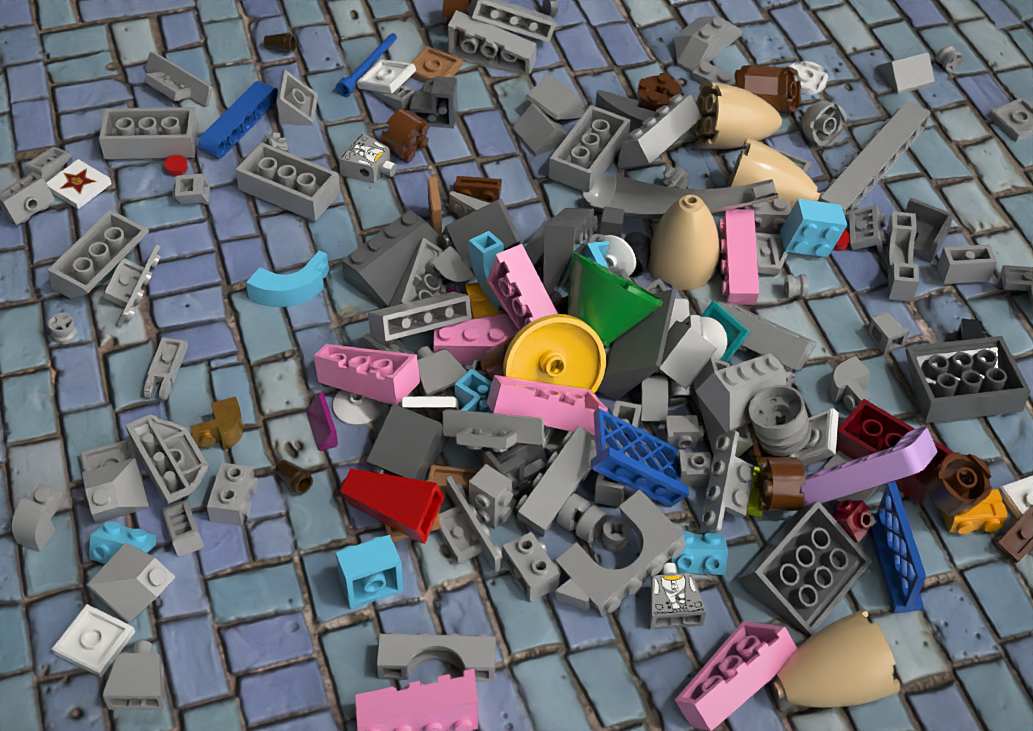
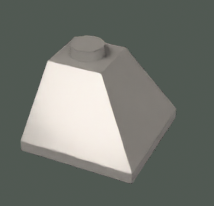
[82,458,149,523]
[86,543,175,623]

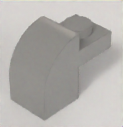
[432,246,477,283]
[829,356,871,411]
[638,375,668,421]
[12,483,66,552]

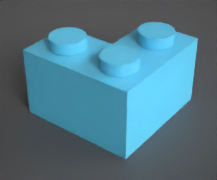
[455,369,492,413]

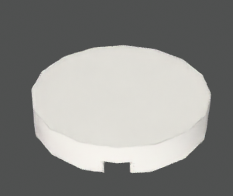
[789,61,828,95]

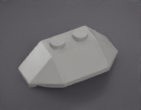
[674,16,743,73]
[125,414,209,504]

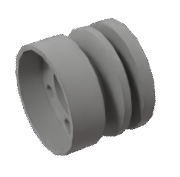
[748,385,812,456]

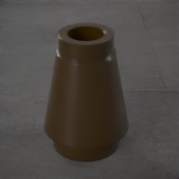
[263,32,297,53]
[275,460,313,494]

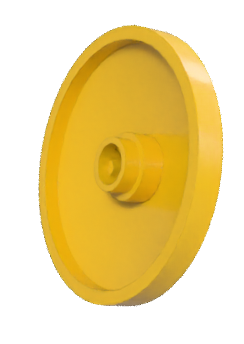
[503,314,606,393]

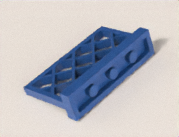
[590,408,689,507]
[869,482,926,613]

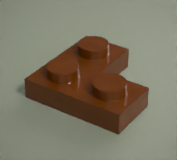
[995,505,1033,563]

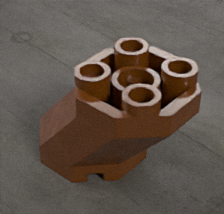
[735,65,801,114]

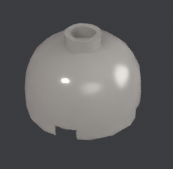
[802,101,847,146]

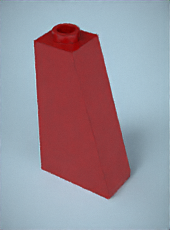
[340,468,444,544]

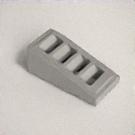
[372,85,415,110]
[23,147,72,183]
[449,191,490,217]
[161,500,204,556]

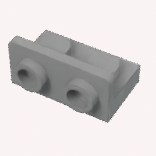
[849,205,888,253]

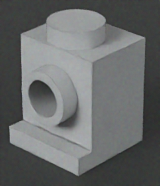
[172,173,210,205]
[868,312,909,354]
[664,415,703,449]
[678,450,713,487]

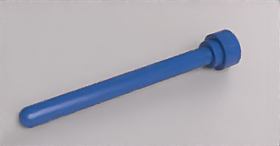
[336,33,397,97]

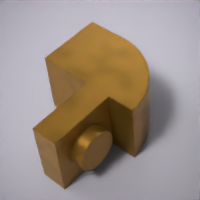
[190,396,244,450]

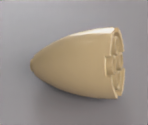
[690,81,782,149]
[728,138,820,209]
[647,195,719,290]
[773,609,900,708]

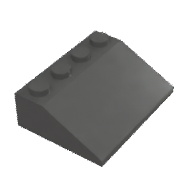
[544,208,597,298]
[342,210,446,308]
[597,289,677,401]
[905,336,1030,423]
[738,500,872,636]

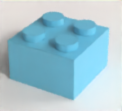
[780,199,847,257]
[336,535,403,609]

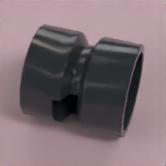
[624,232,651,277]

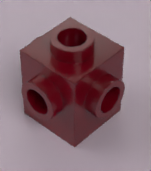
[831,500,876,543]

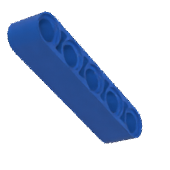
[198,81,278,158]

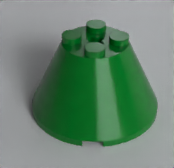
[567,252,663,347]

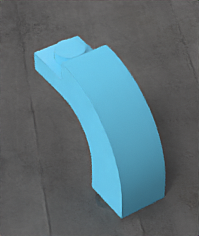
[469,231,505,311]
[246,250,329,307]

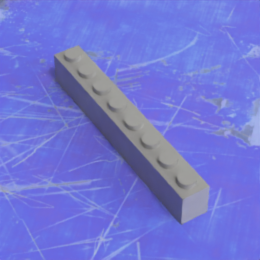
[818,101,931,219]

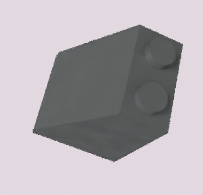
[441,198,521,260]
[366,404,450,480]

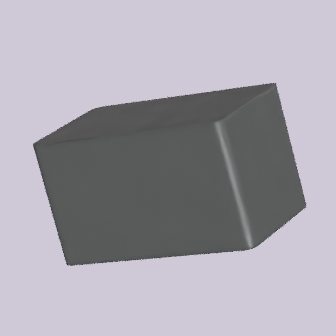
[600,207,625,238]

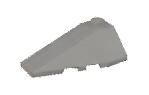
[390,238,446,330]

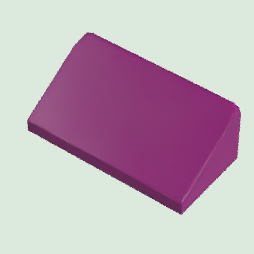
[307,392,338,451]

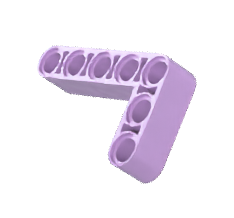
[800,426,938,507]

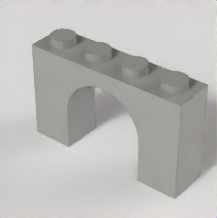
[555,489,686,616]

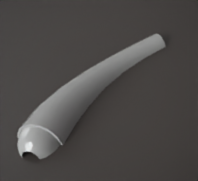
[583,174,778,219]

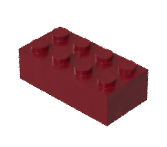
[836,399,955,504]

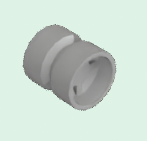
[557,494,608,543]

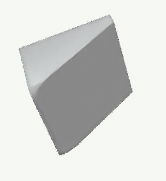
[555,578,590,611]

